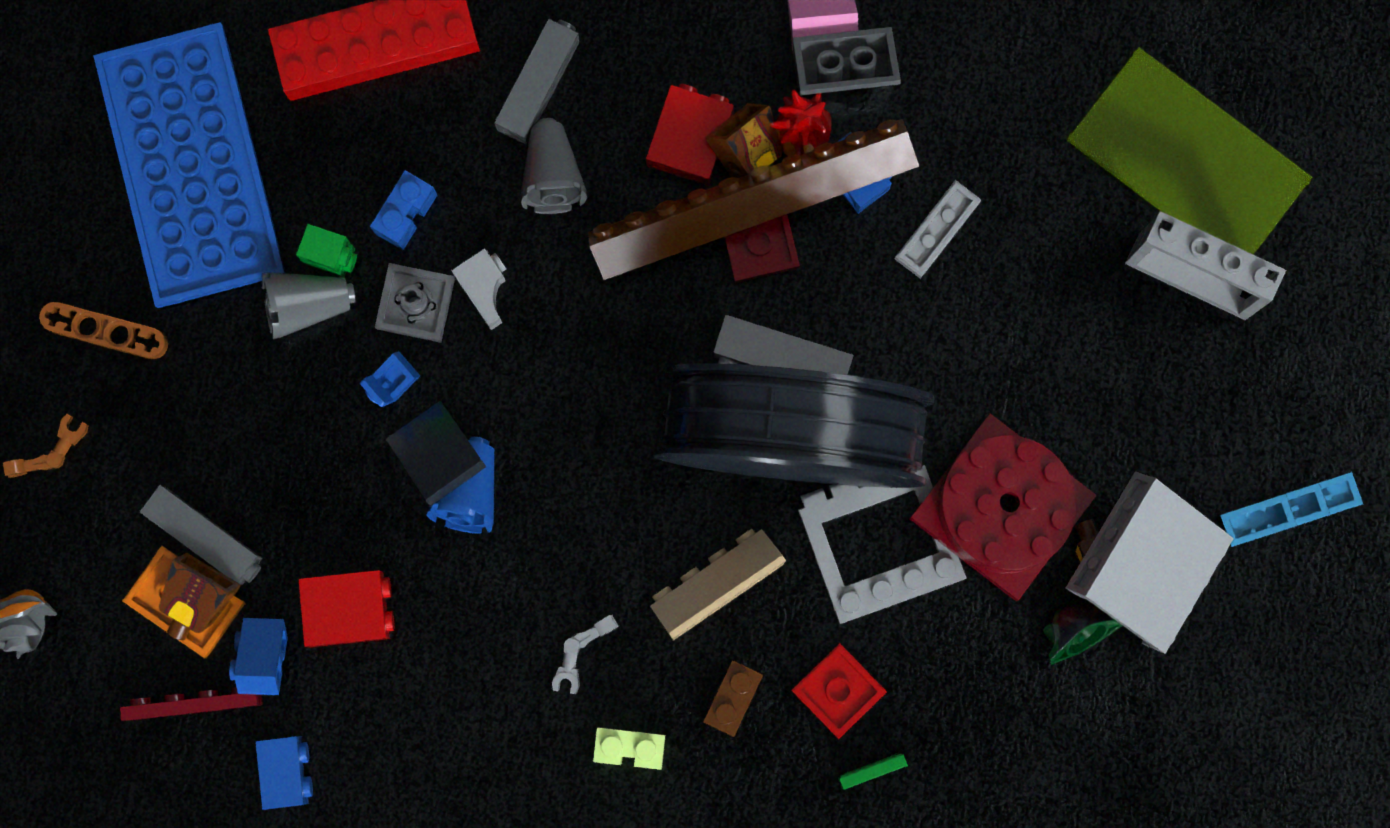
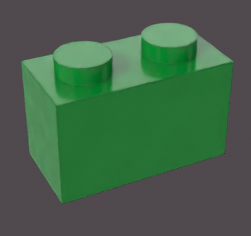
[296,224,357,277]

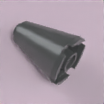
[520,118,587,214]
[261,272,355,339]

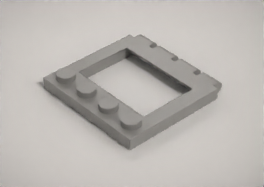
[799,465,967,624]

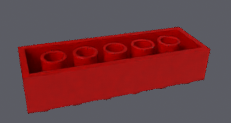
[268,0,480,101]

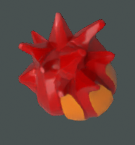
[770,90,831,156]

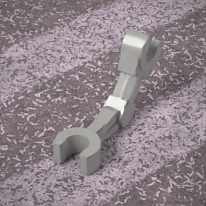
[552,615,619,694]

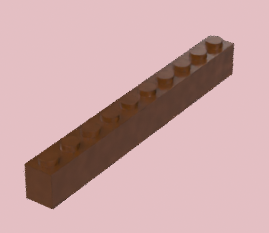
[588,119,919,280]

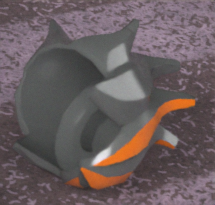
[0,589,57,659]

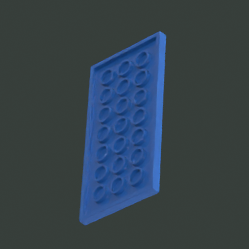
[93,22,286,308]

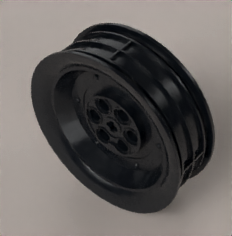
[653,363,935,488]

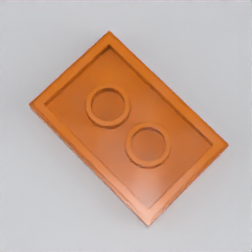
[123,546,245,658]

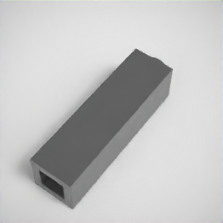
[495,19,580,144]
[140,485,262,585]

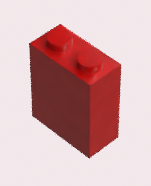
[646,84,734,186]
[299,570,395,647]

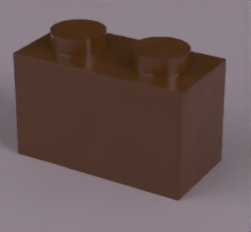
[703,660,763,737]

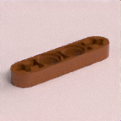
[39,302,168,359]

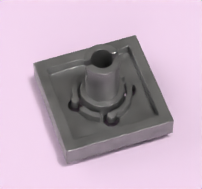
[375,263,455,342]

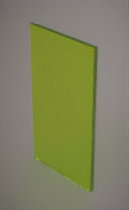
[1067,48,1312,254]

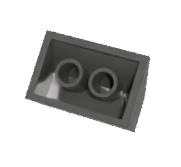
[793,27,901,95]

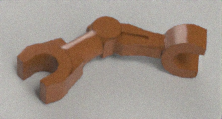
[3,414,88,478]

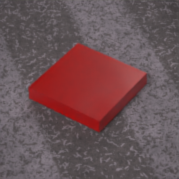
[791,643,887,739]

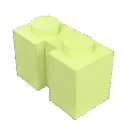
[593,727,666,770]

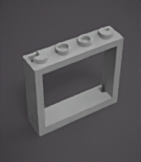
[1125,211,1286,320]

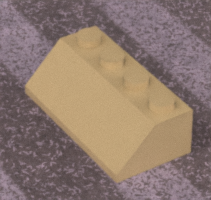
[650,529,786,641]

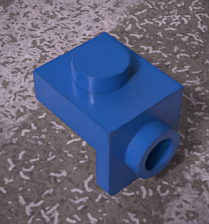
[360,351,420,407]

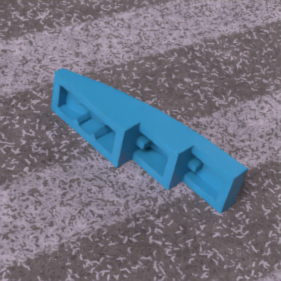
[1221,472,1363,547]

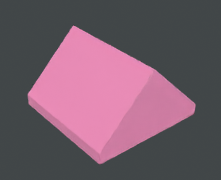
[787,0,858,49]

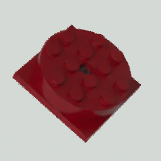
[910,414,1096,601]

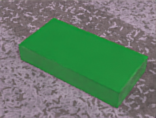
[838,753,908,790]

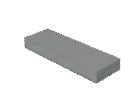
[895,180,981,279]

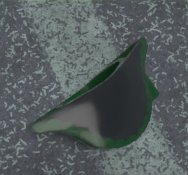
[1043,600,1123,665]

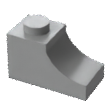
[451,248,506,330]

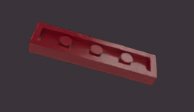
[120,687,263,721]

